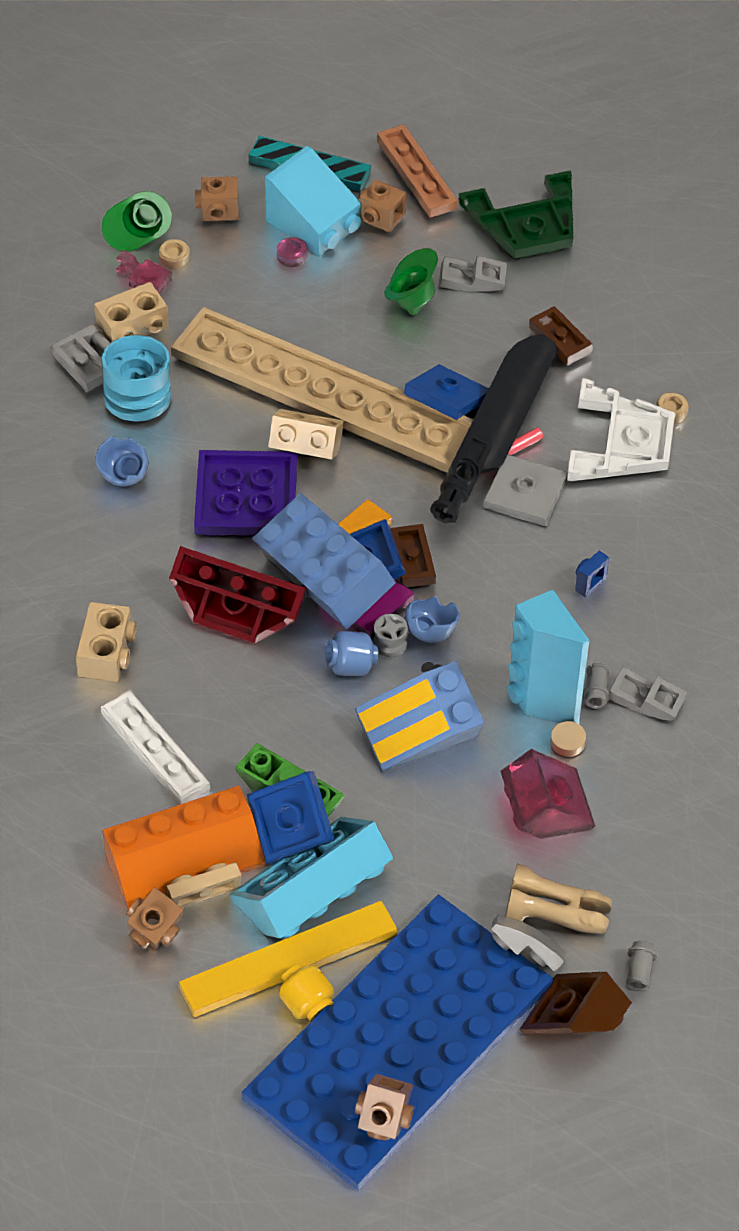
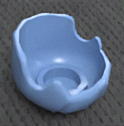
[95,437,149,487]
[404,596,460,644]

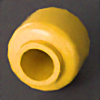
[279,964,334,1022]

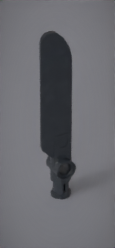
[430,335,557,523]

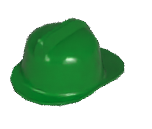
[101,191,172,251]
[384,248,438,315]

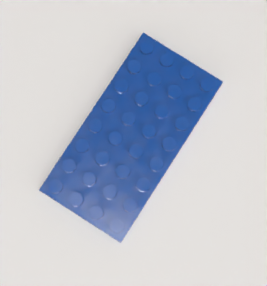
[241,894,553,1191]

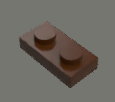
[529,306,593,366]
[390,524,436,587]

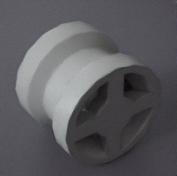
[374,614,408,657]

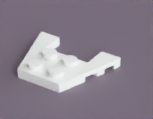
[567,378,675,481]

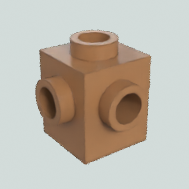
[195,177,239,221]
[358,179,406,233]
[126,887,184,950]
[355,1074,414,1140]

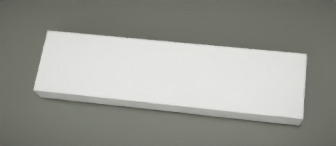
[101,690,210,805]

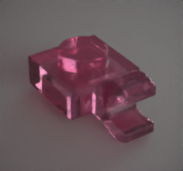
[116,250,172,294]

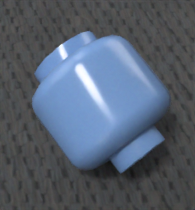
[325,631,378,677]

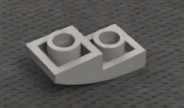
[491,915,566,971]

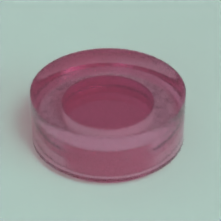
[277,237,307,267]

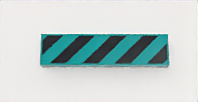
[248,136,371,192]

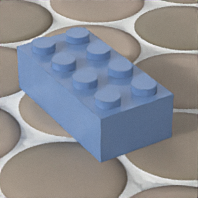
[252,493,396,630]

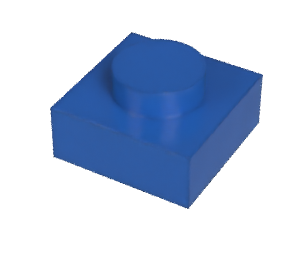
[575,550,610,597]

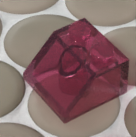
[500,749,595,839]

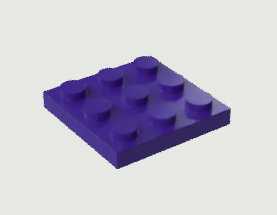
[194,450,297,536]

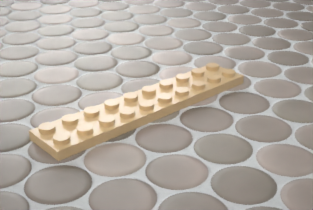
[171,307,473,473]

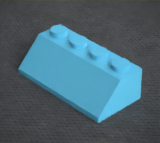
[506,590,589,724]
[229,817,394,939]

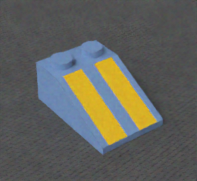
[355,661,485,772]

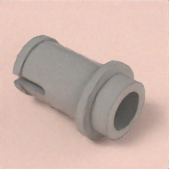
[582,663,610,709]
[626,940,657,991]

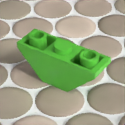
[236,743,344,817]

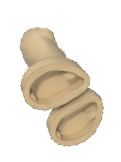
[505,864,612,934]

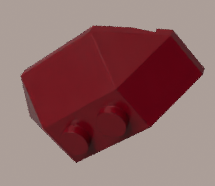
[169,546,307,644]

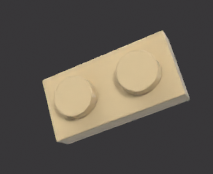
[166,863,241,908]

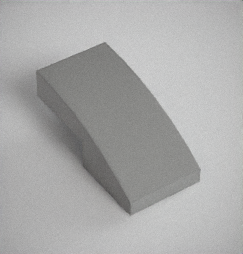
[439,256,507,292]
[609,666,688,721]

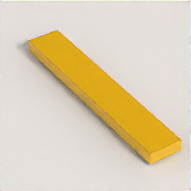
[179,900,397,1018]

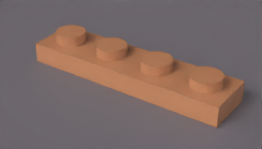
[377,124,458,218]

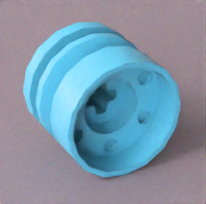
[102,335,171,422]

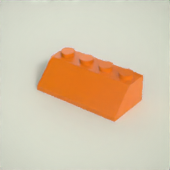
[102,785,266,909]

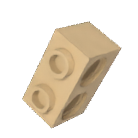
[94,282,169,343]
[268,409,344,459]
[76,602,137,682]

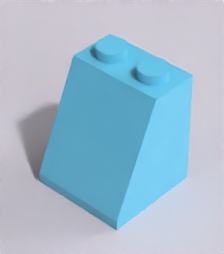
[265,146,361,257]

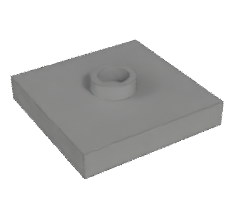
[484,455,568,527]

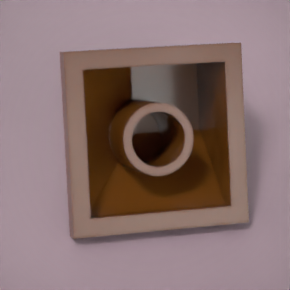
[519,971,632,1034]

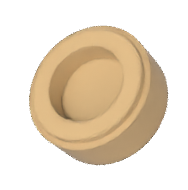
[159,239,190,269]
[656,392,689,424]
[550,721,586,757]

